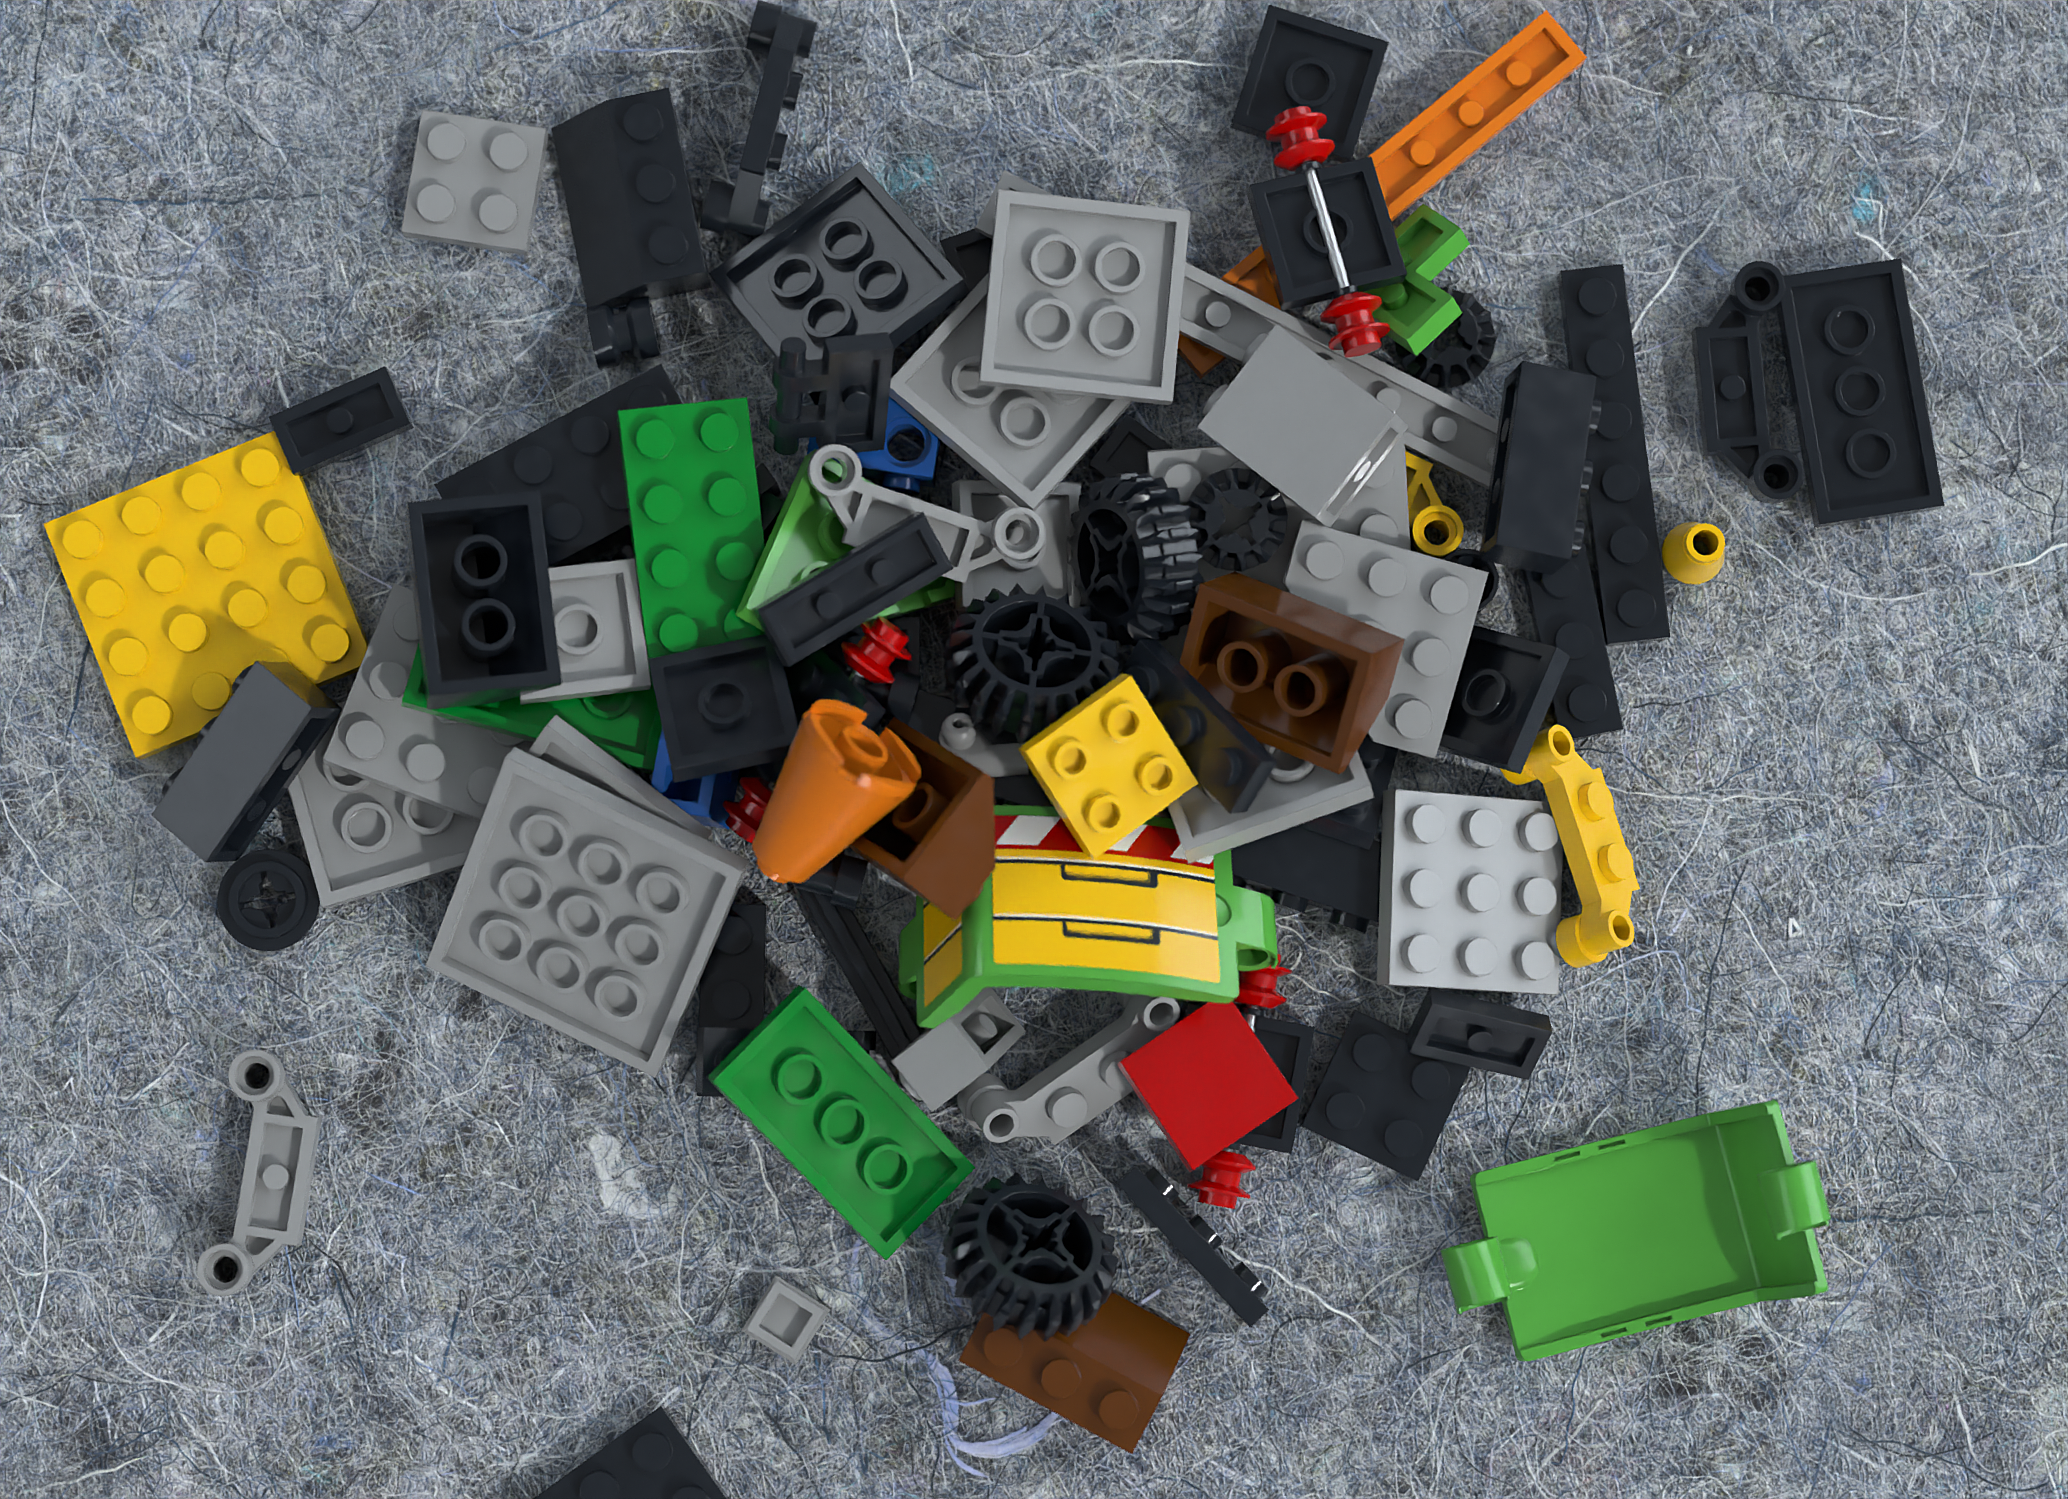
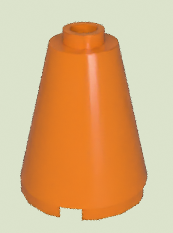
[752,699,921,884]

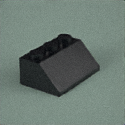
[551,88,712,308]
[405,490,562,710]

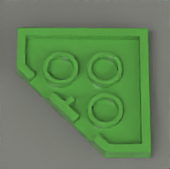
[735,449,955,631]

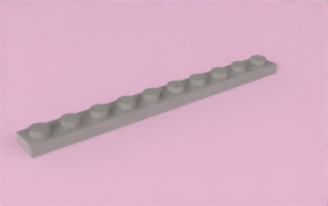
[975,170,1499,490]

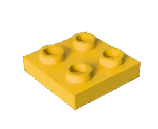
[1018,674,1198,859]

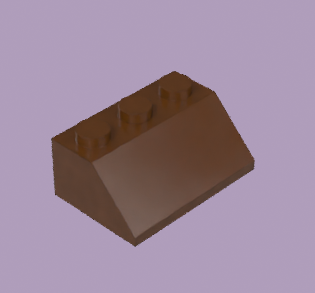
[1179,571,1405,775]
[848,717,996,921]
[958,1292,1190,1454]

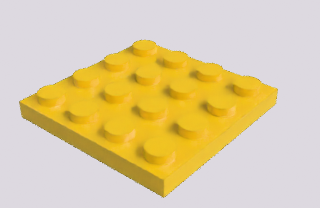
[43,431,369,760]

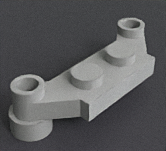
[807,444,1046,584]
[957,992,1180,1145]
[196,1050,322,1296]

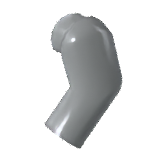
[939,713,1028,777]

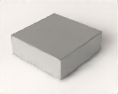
[741,1275,831,1365]

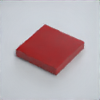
[1117,1001,1298,1172]

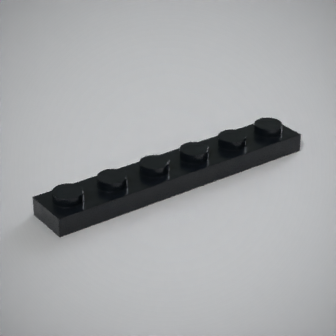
[1557,264,1671,647]

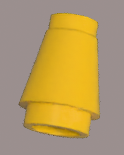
[1662,522,1725,584]

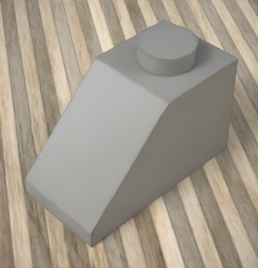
[892,987,1026,1112]

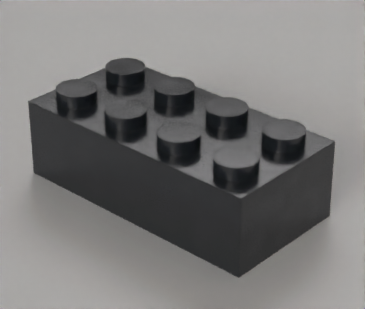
[434,364,683,568]

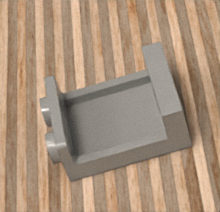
[1198,324,1409,528]

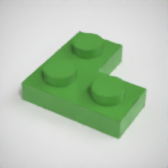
[1364,203,1470,356]

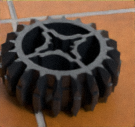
[1067,472,1204,646]
[943,583,1119,746]
[942,1172,1119,1342]

